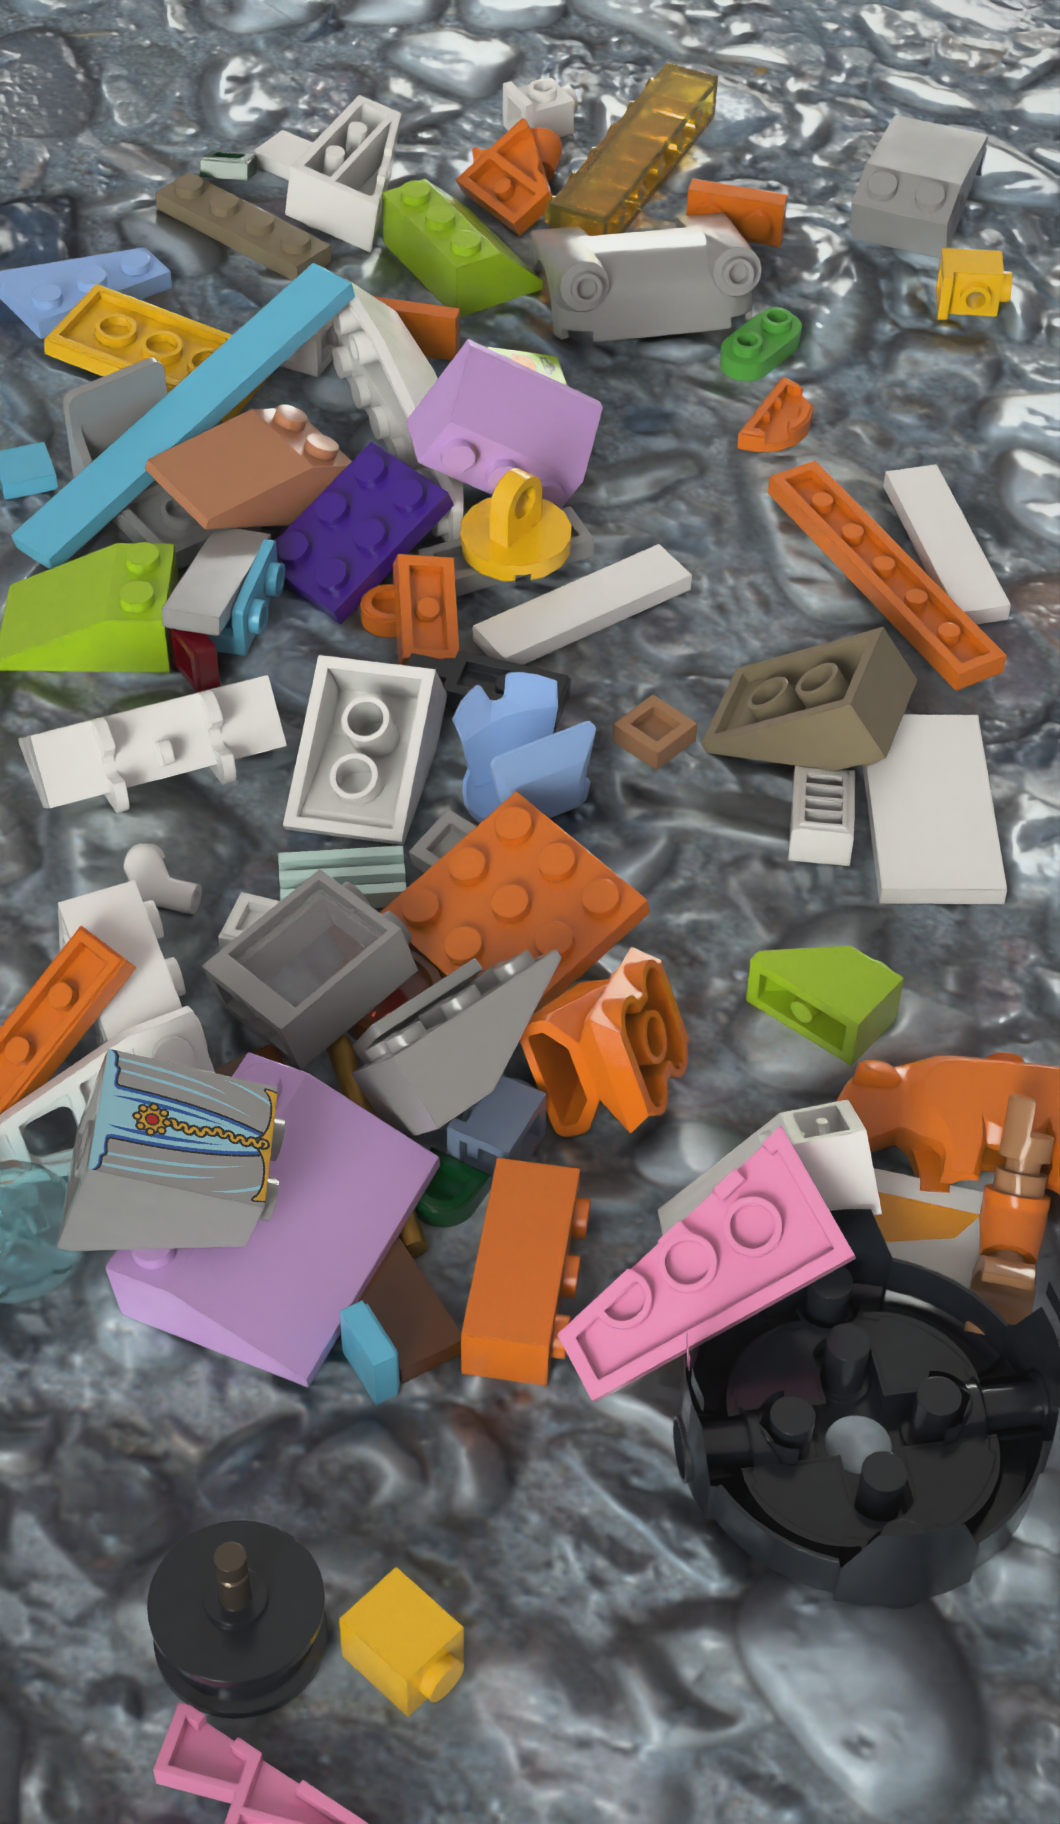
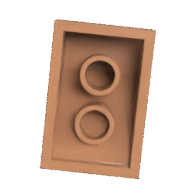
[145,405,352,530]

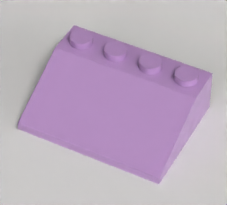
[105,1052,440,1387]

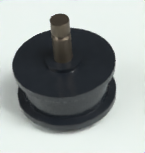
[147,1520,328,1719]

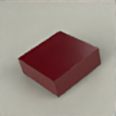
[169,628,220,693]

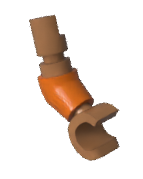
[964,1094,1055,1335]

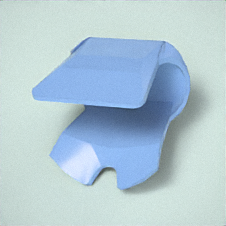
[452,672,596,824]

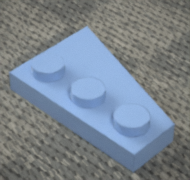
[0,247,172,339]

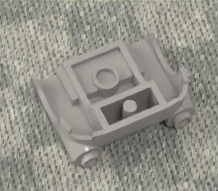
[531,212,762,342]

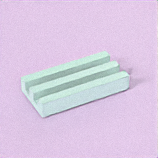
[278,846,407,908]

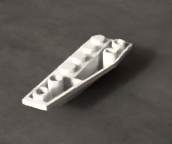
[331,279,464,542]

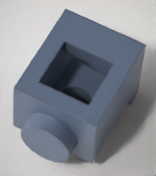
[447,1075,547,1185]

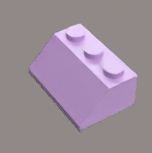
[406,339,603,509]

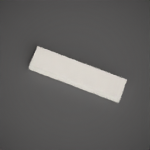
[883,464,1011,625]
[473,544,692,665]

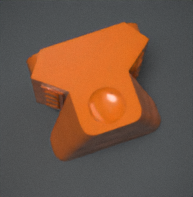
[519,947,689,1137]

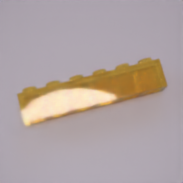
[545,62,718,236]

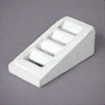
[788,766,855,866]

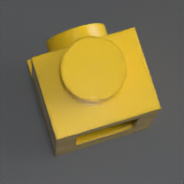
[935,248,1012,320]

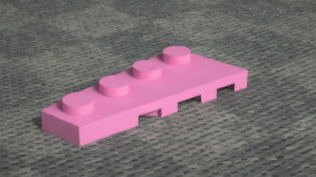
[557,1126,856,1402]

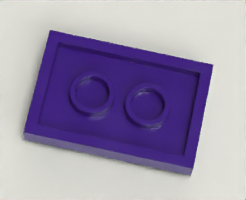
[275,441,454,625]

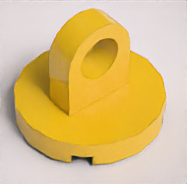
[460,468,572,581]

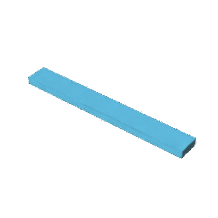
[11,262,355,569]

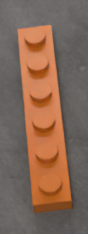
[768,460,1007,691]

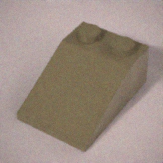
[701,627,917,771]

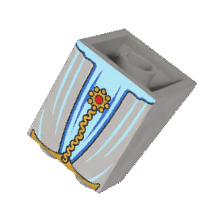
[57,1048,285,1251]

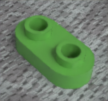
[720,307,802,381]

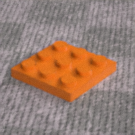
[380,791,651,1014]

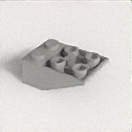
[351,949,562,1138]

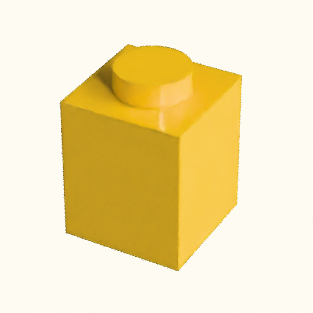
[339,1567,464,1717]

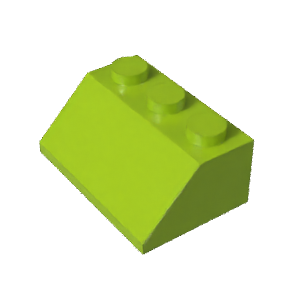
[382,179,543,318]

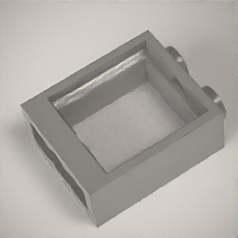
[202,869,418,1070]

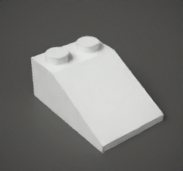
[283,655,447,845]

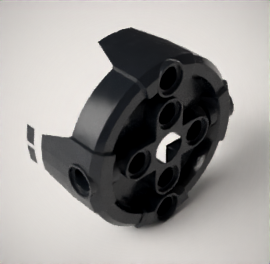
[673,1209,1060,1609]

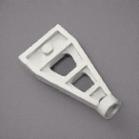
[0,1006,215,1186]

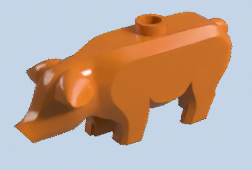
[836,1052,1060,1196]

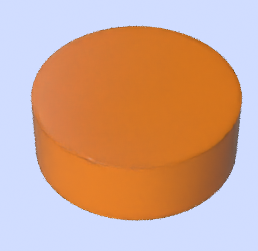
[360,584,397,638]

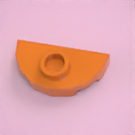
[737,377,814,452]

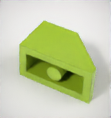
[746,945,904,1066]

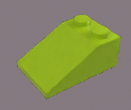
[0,542,179,673]

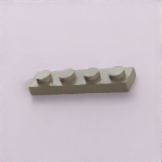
[155,172,332,281]

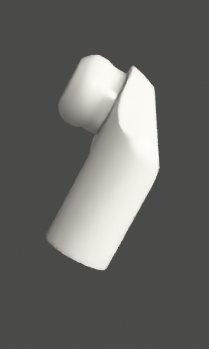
[124,843,202,915]

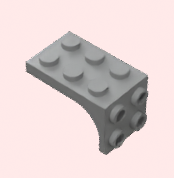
[63,357,260,570]

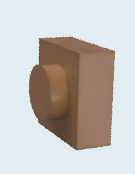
[612,695,698,771]

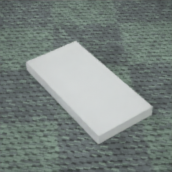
[862,714,1007,904]

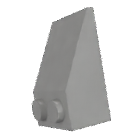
[851,115,988,258]

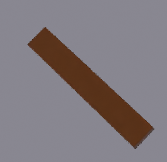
[214,1043,461,1384]

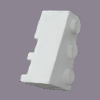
[285,95,401,253]
[58,880,208,1051]

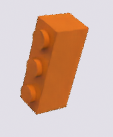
[461,1158,591,1386]

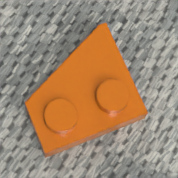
[455,118,555,236]

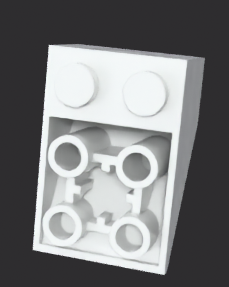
[657,1099,882,1235]

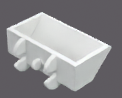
[18,675,287,813]

